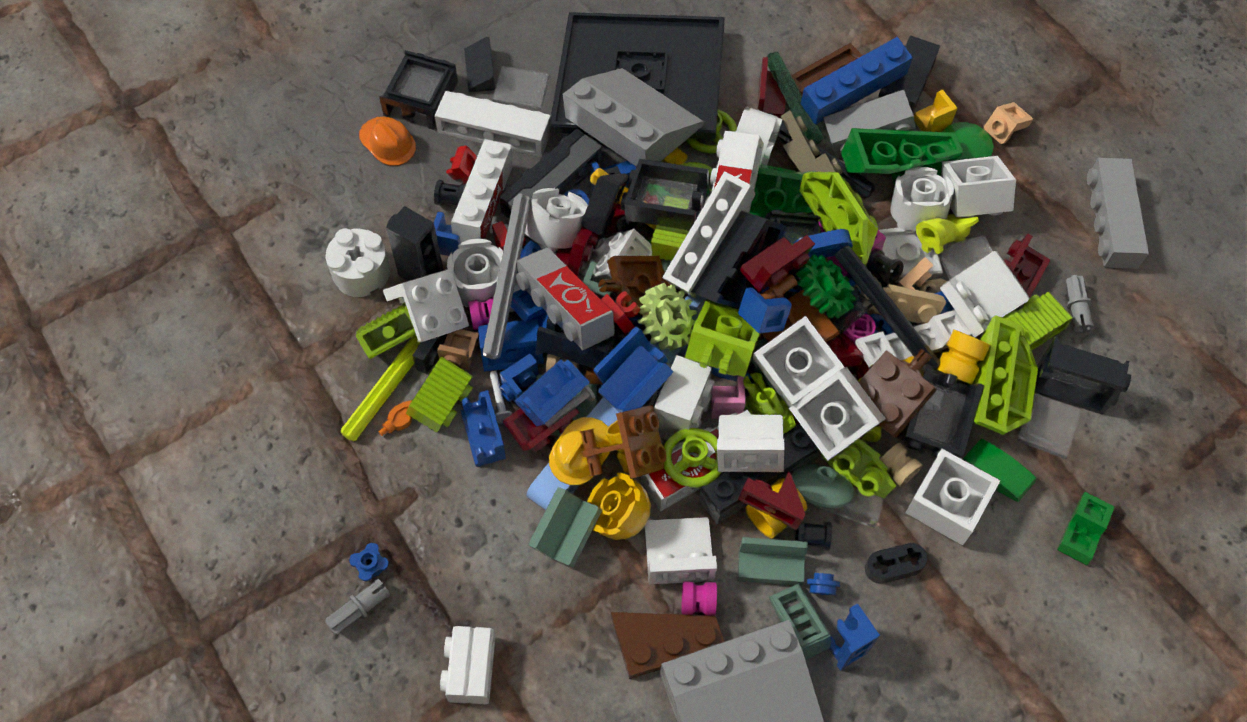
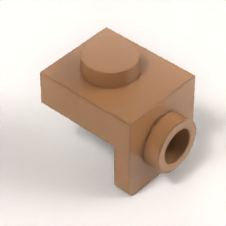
[437,329,479,370]

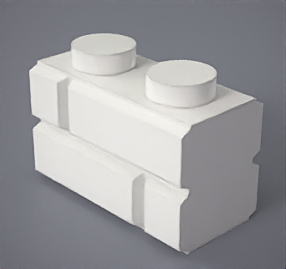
[440,626,496,704]

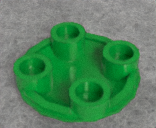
[942,122,994,161]

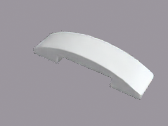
[855,310,972,368]

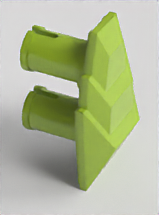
[743,372,796,434]
[820,438,896,499]

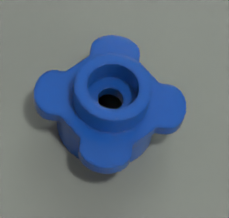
[349,543,389,581]

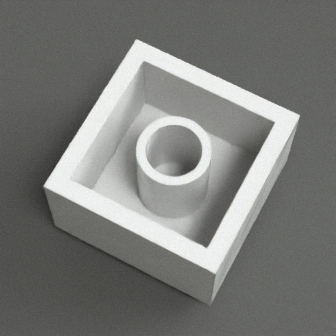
[941,156,1016,218]
[753,316,844,408]
[654,355,715,444]
[789,368,886,461]
[905,449,1000,546]

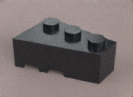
[691,210,786,308]

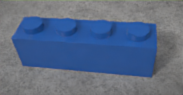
[801,37,913,125]

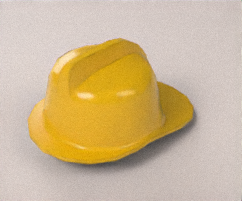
[549,417,611,485]

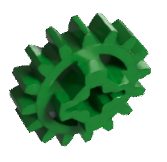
[796,254,856,318]

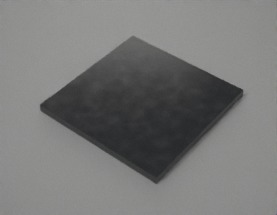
[549,12,725,139]

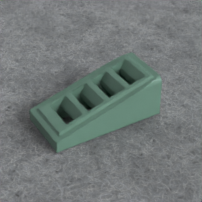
[769,583,831,660]

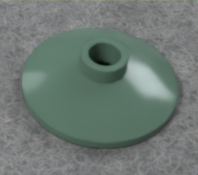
[792,464,854,508]

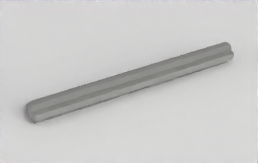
[483,194,531,359]

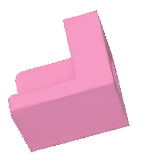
[711,376,745,419]

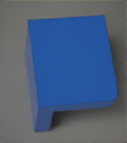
[434,212,461,256]
[738,288,792,333]

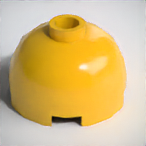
[587,472,651,540]

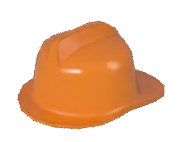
[359,116,416,166]

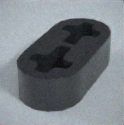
[865,543,928,584]

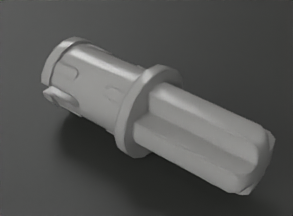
[1066,275,1094,333]
[325,579,390,634]

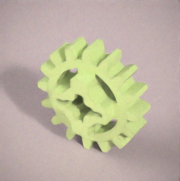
[638,283,697,351]

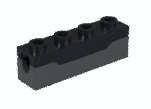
[500,129,602,218]
[699,423,820,525]

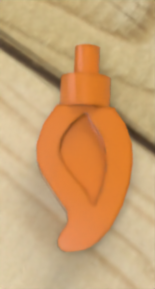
[378,400,413,436]

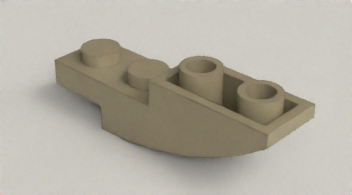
[781,111,851,187]

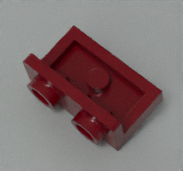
[555,227,600,277]
[1004,233,1050,305]
[740,235,815,292]
[502,403,580,452]

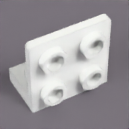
[579,229,652,282]
[940,251,1029,338]
[383,269,469,342]
[717,415,784,472]
[645,517,717,585]

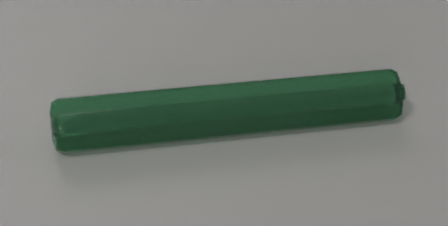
[767,51,824,144]

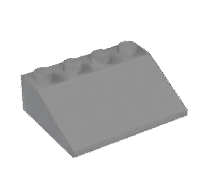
[563,68,704,167]
[660,620,824,722]

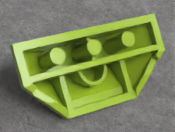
[800,172,878,266]
[967,315,1038,435]

